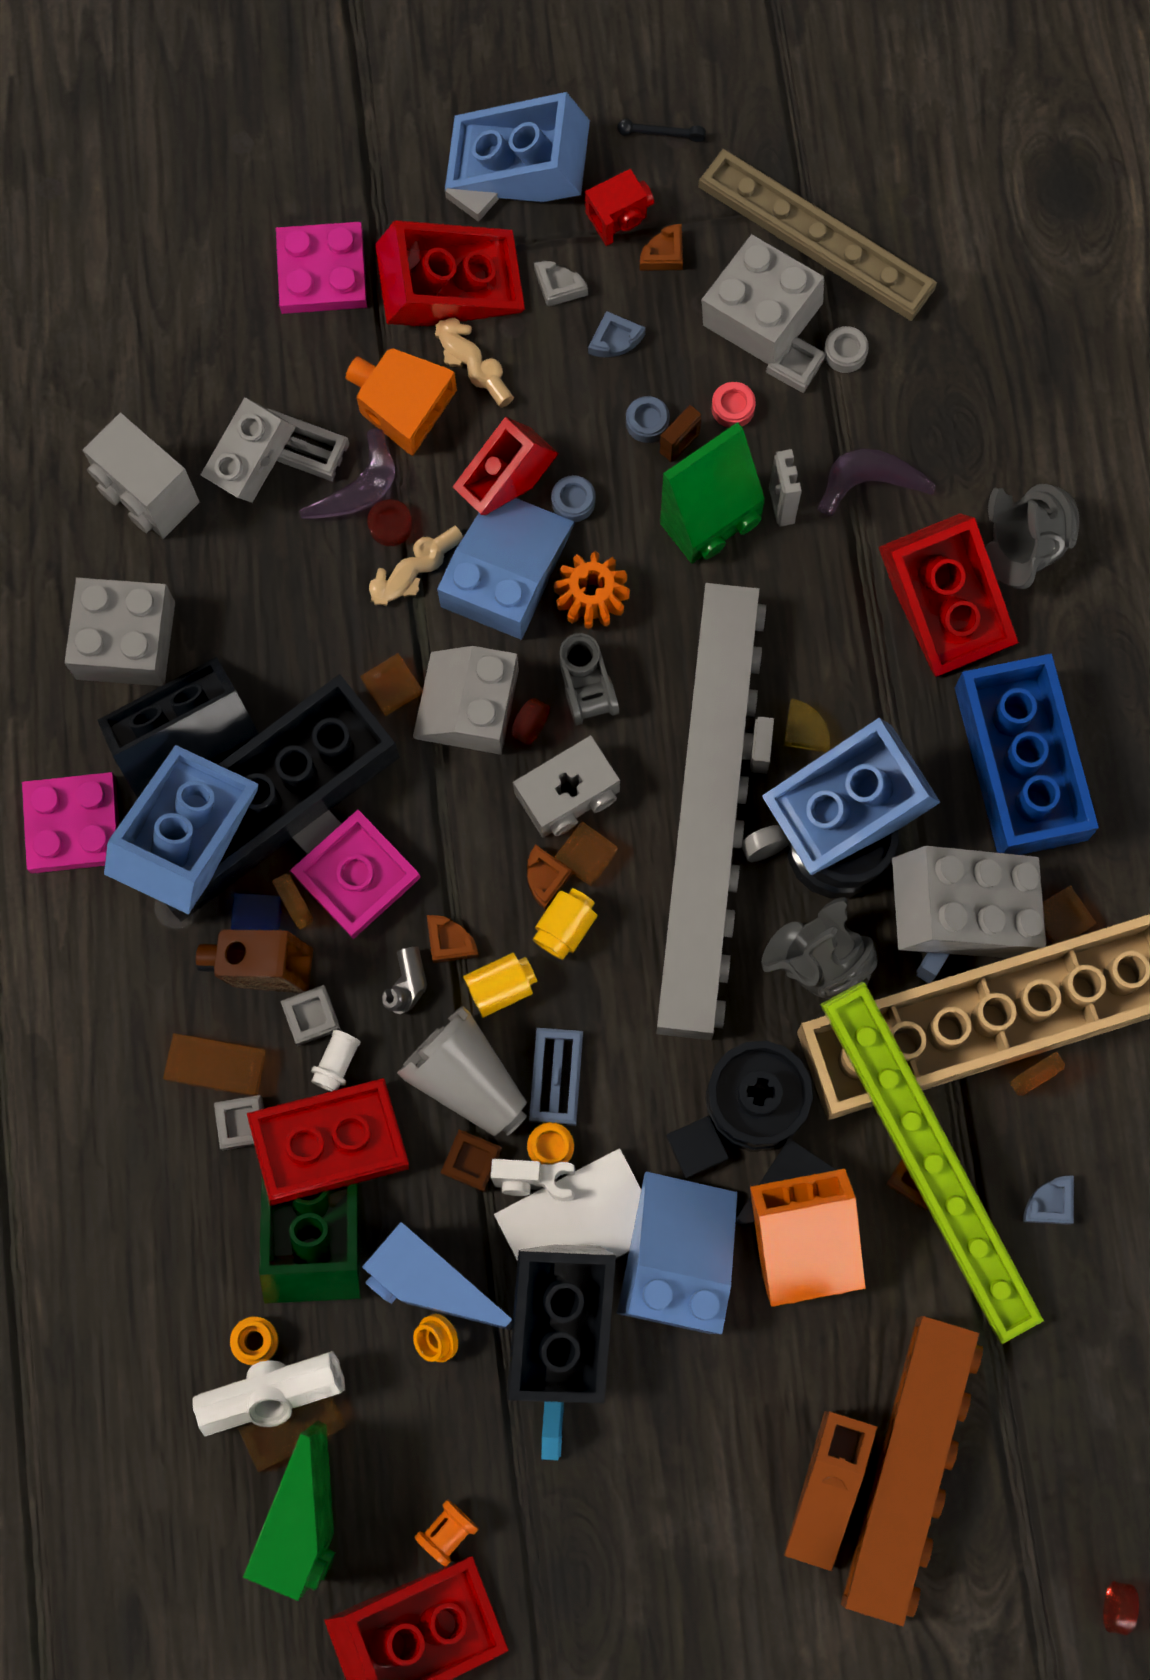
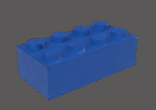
[955,653,1099,855]

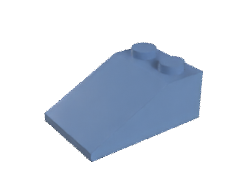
[445,92,590,202]
[437,498,574,640]
[762,718,941,875]
[104,745,259,915]
[617,1172,737,1334]
[362,1222,513,1330]

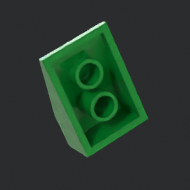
[660,422,765,564]
[243,1420,336,1601]

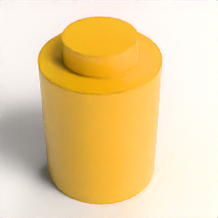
[463,952,538,1018]

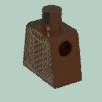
[196,929,313,993]

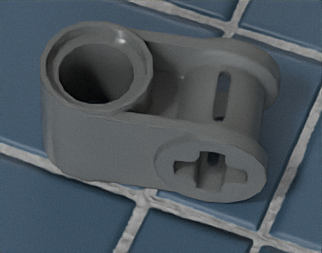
[560,633,619,726]

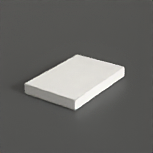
[494,1148,641,1261]

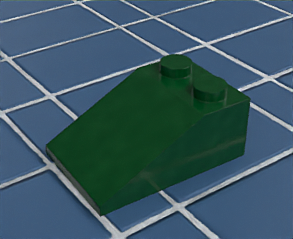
[259,1177,360,1304]

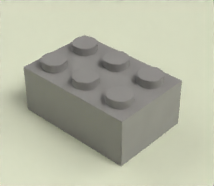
[892,846,1046,958]

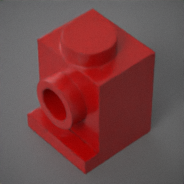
[585,168,654,246]

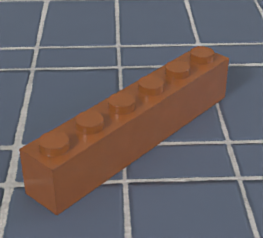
[841,1316,983,1627]

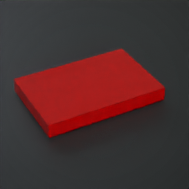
[247,1078,409,1206]

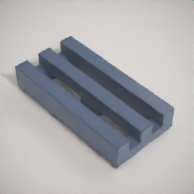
[529,1028,583,1126]

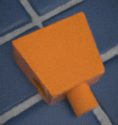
[346,348,457,456]

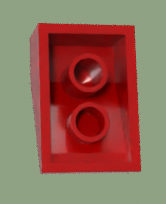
[375,220,525,326]
[878,513,1019,677]
[324,1556,509,1680]

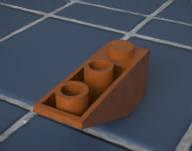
[784,1411,877,1571]

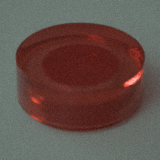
[367,499,413,546]
[512,698,550,745]
[1103,1581,1139,1635]

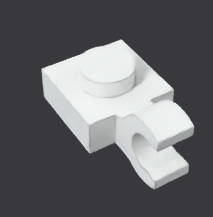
[491,1159,575,1201]

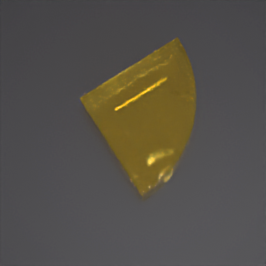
[783,698,830,752]

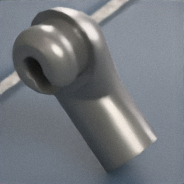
[382,947,427,1014]

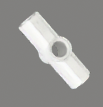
[193,1351,345,1436]

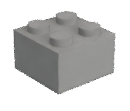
[702,234,824,365]
[83,412,200,539]
[65,577,175,686]

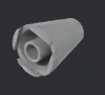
[397,1006,527,1136]

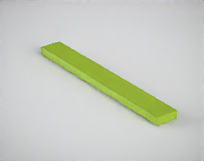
[820,982,1044,1344]

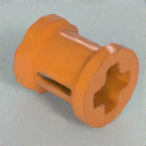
[415,1499,479,1567]

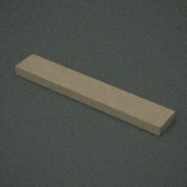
[698,149,937,321]

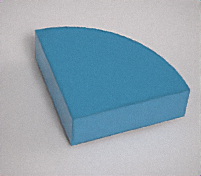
[541,1402,564,1461]

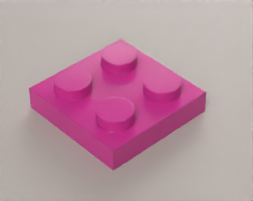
[276,222,367,314]
[22,772,119,874]
[290,809,421,939]

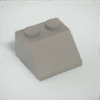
[413,646,519,755]

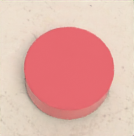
[711,382,756,428]

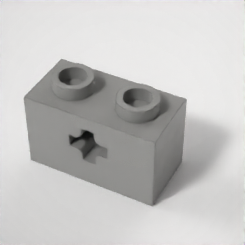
[201,397,296,503]
[513,735,620,838]

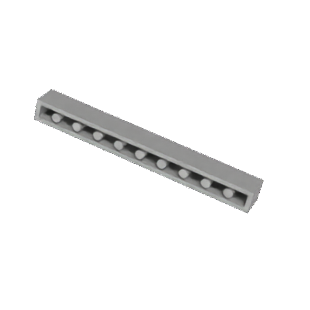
[656,583,766,1040]

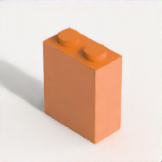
[750,1169,866,1307]

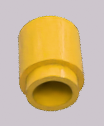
[532,888,597,960]

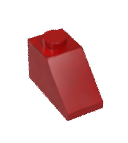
[453,417,559,516]

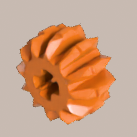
[554,551,630,630]

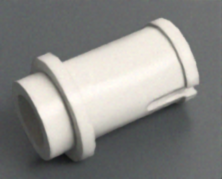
[311,1030,361,1091]

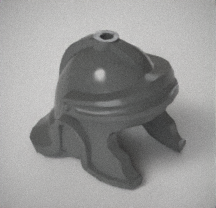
[985,484,1079,589]
[762,897,878,999]

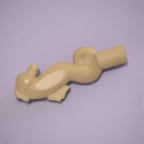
[435,318,514,408]
[369,526,463,606]

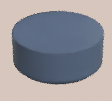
[626,396,670,443]
[551,475,595,522]

